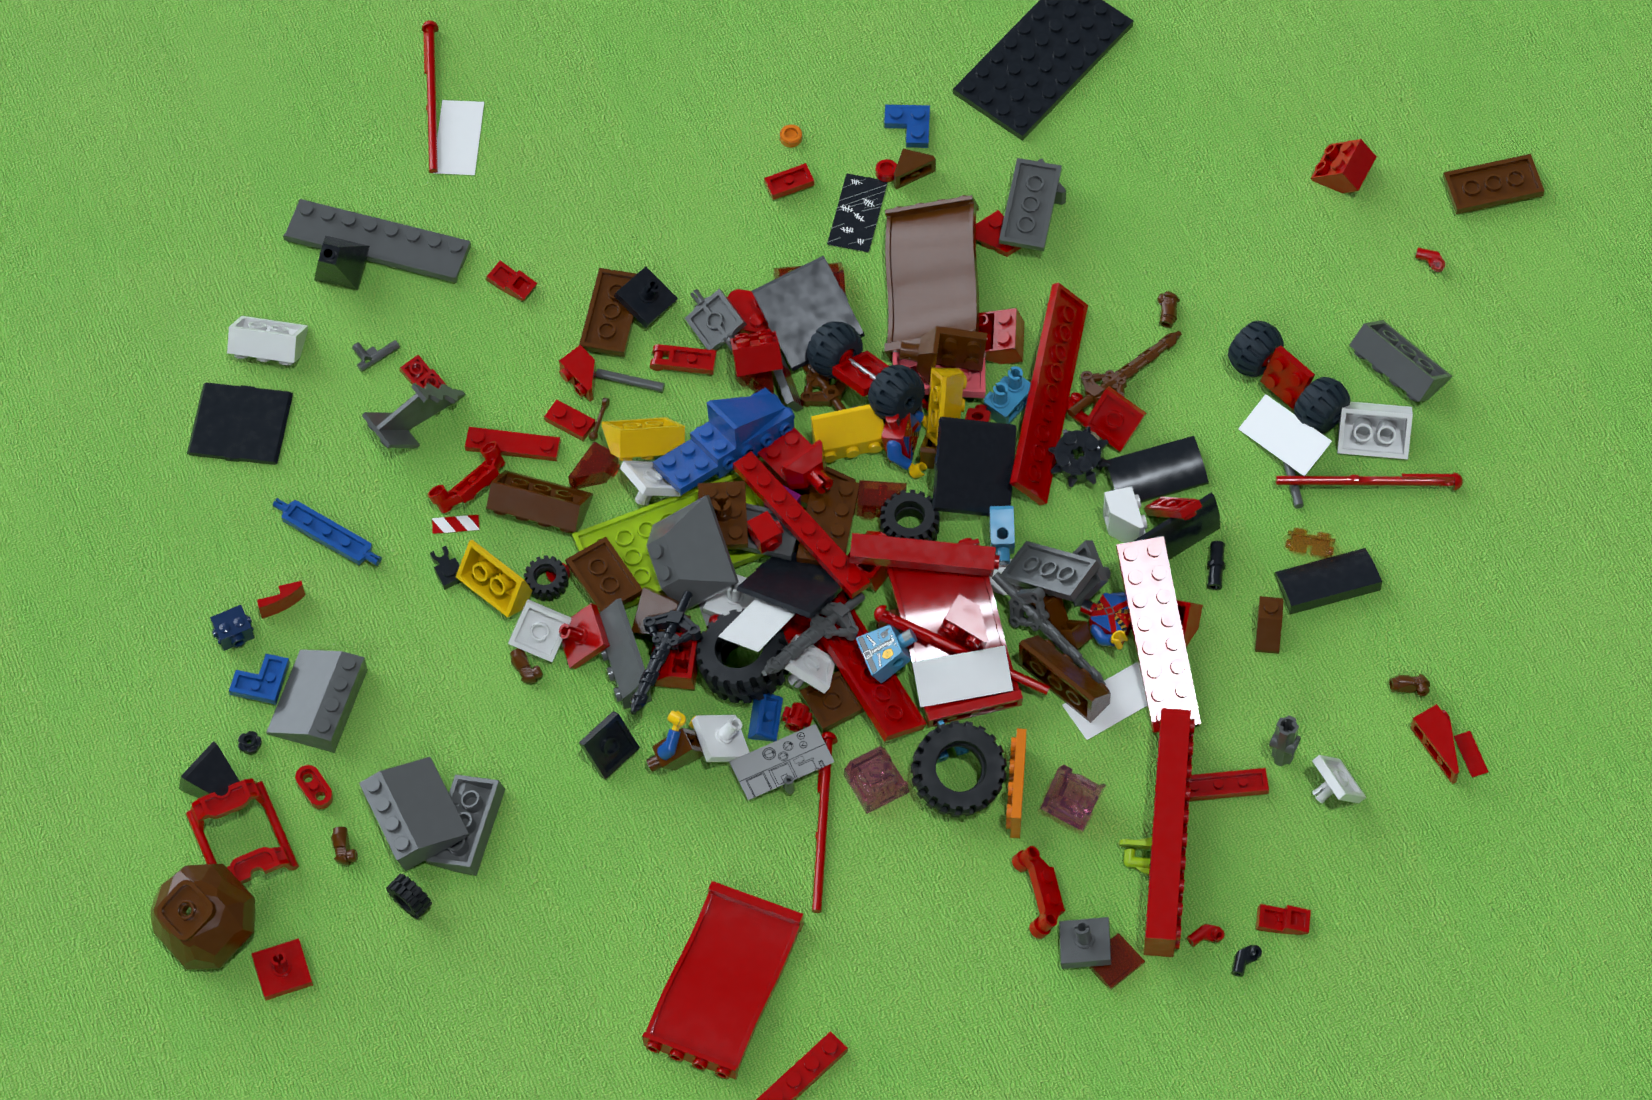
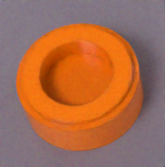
[780,124,802,148]

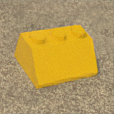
[926,367,967,446]
[811,404,885,463]
[602,417,685,461]
[456,540,532,617]

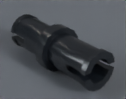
[1207,541,1226,590]

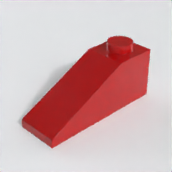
[1411,704,1459,785]

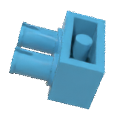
[983,366,1031,424]

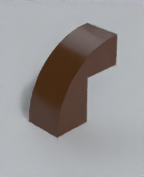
[1030,594,1092,649]

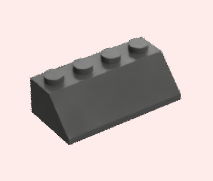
[1349,320,1452,402]
[600,598,652,709]

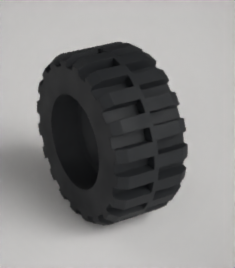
[696,608,789,704]
[911,721,1007,817]

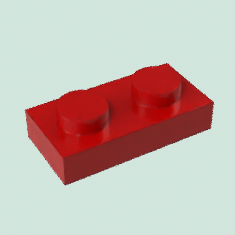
[764,163,815,200]
[544,399,596,442]

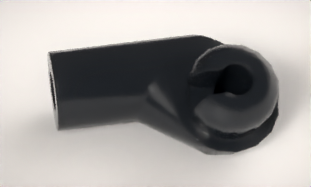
[1232,945,1262,977]

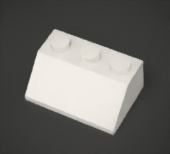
[227,316,308,365]
[1337,402,1413,459]

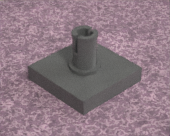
[1073,540,1111,606]
[1059,917,1112,969]

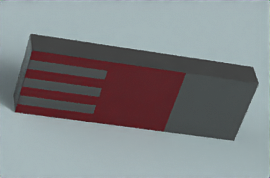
[774,350,804,412]

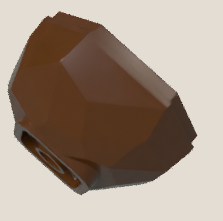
[151,864,255,970]

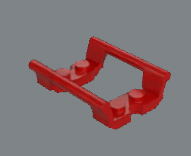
[186,778,299,884]

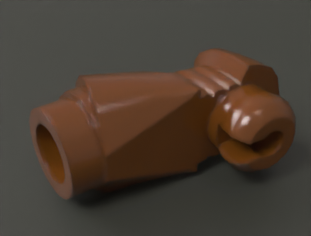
[1158,291,1180,328]
[510,648,543,684]
[1389,674,1430,696]
[331,827,358,865]

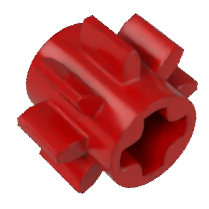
[782,702,813,732]

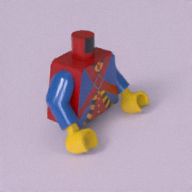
[881,410,928,479]
[1080,592,1132,650]

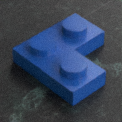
[884,104,930,148]
[229,654,290,704]

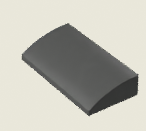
[426,774,505,876]

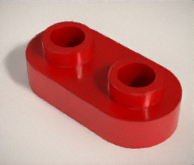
[295,765,333,809]

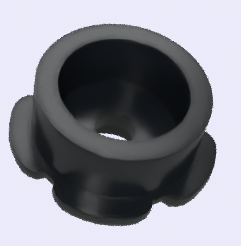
[238,731,262,754]

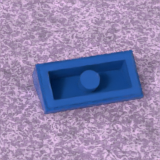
[748,693,783,742]

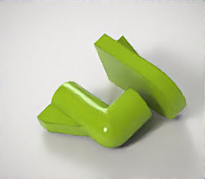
[1119,837,1152,875]

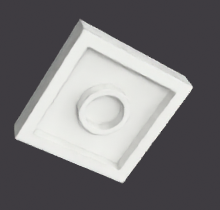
[620,460,681,506]
[703,574,756,616]
[508,599,571,662]
[785,634,835,694]
[692,715,750,762]
[1312,755,1366,803]

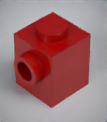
[747,511,784,554]

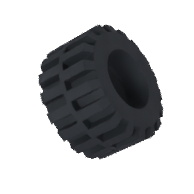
[880,489,939,541]

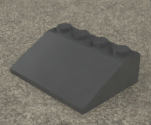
[266,650,368,753]
[359,757,470,871]

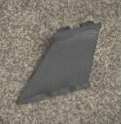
[362,383,465,448]

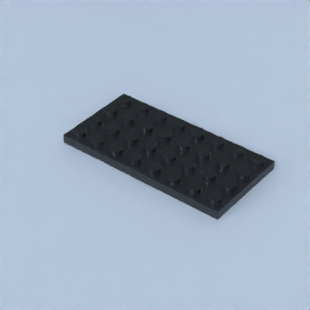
[953,0,1134,141]

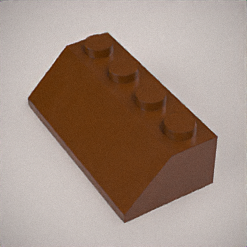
[486,470,593,533]
[1019,635,1111,723]

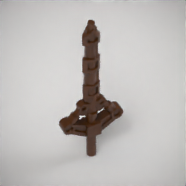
[1067,331,1182,417]
[801,363,849,411]

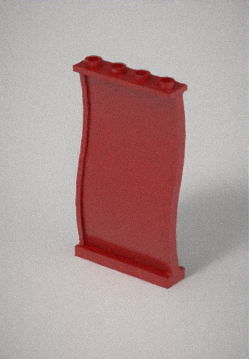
[885,538,1023,728]
[642,881,804,1080]

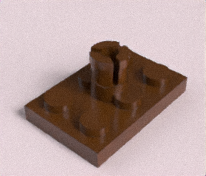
[698,481,748,549]

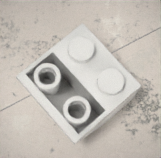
[1103,486,1147,543]

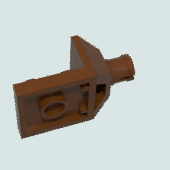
[899,326,988,385]

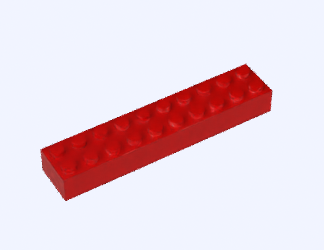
[1144,708,1195,957]

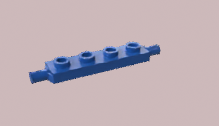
[273,498,382,566]

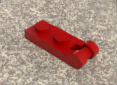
[649,344,717,375]

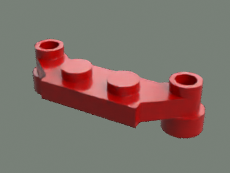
[428,441,505,513]
[1012,846,1065,939]

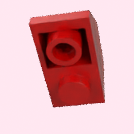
[559,345,596,402]

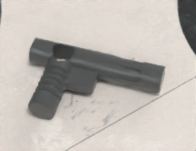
[352,340,400,372]

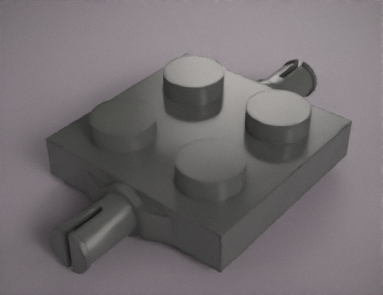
[685,289,747,351]

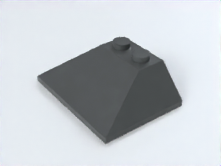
[646,495,739,611]

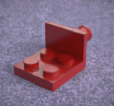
[757,427,833,494]

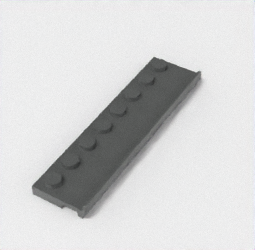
[283,199,471,283]

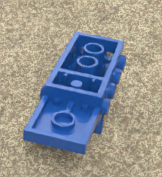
[653,388,795,495]

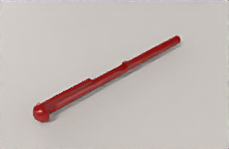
[421,20,439,173]
[1276,472,1463,490]
[874,605,1050,695]
[812,731,838,913]

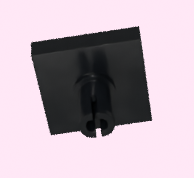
[614,266,678,328]
[579,711,640,780]

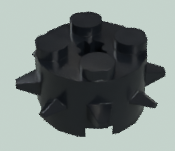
[1048,426,1111,487]

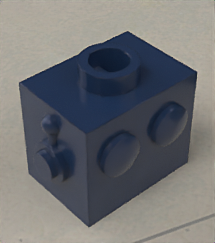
[210,605,255,651]

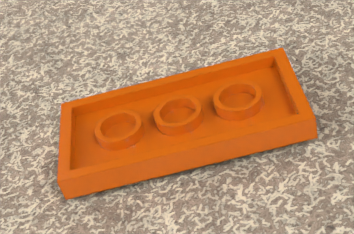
[1006,728,1027,838]

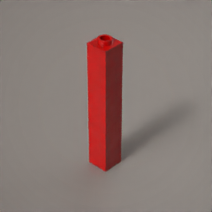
[849,533,1000,577]

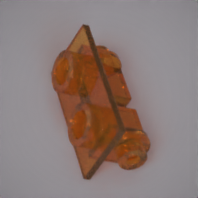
[1285,528,1335,558]

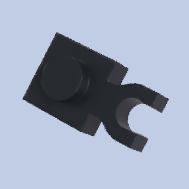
[430,546,461,590]

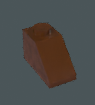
[1255,596,1284,654]

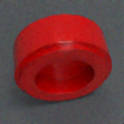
[875,159,897,182]

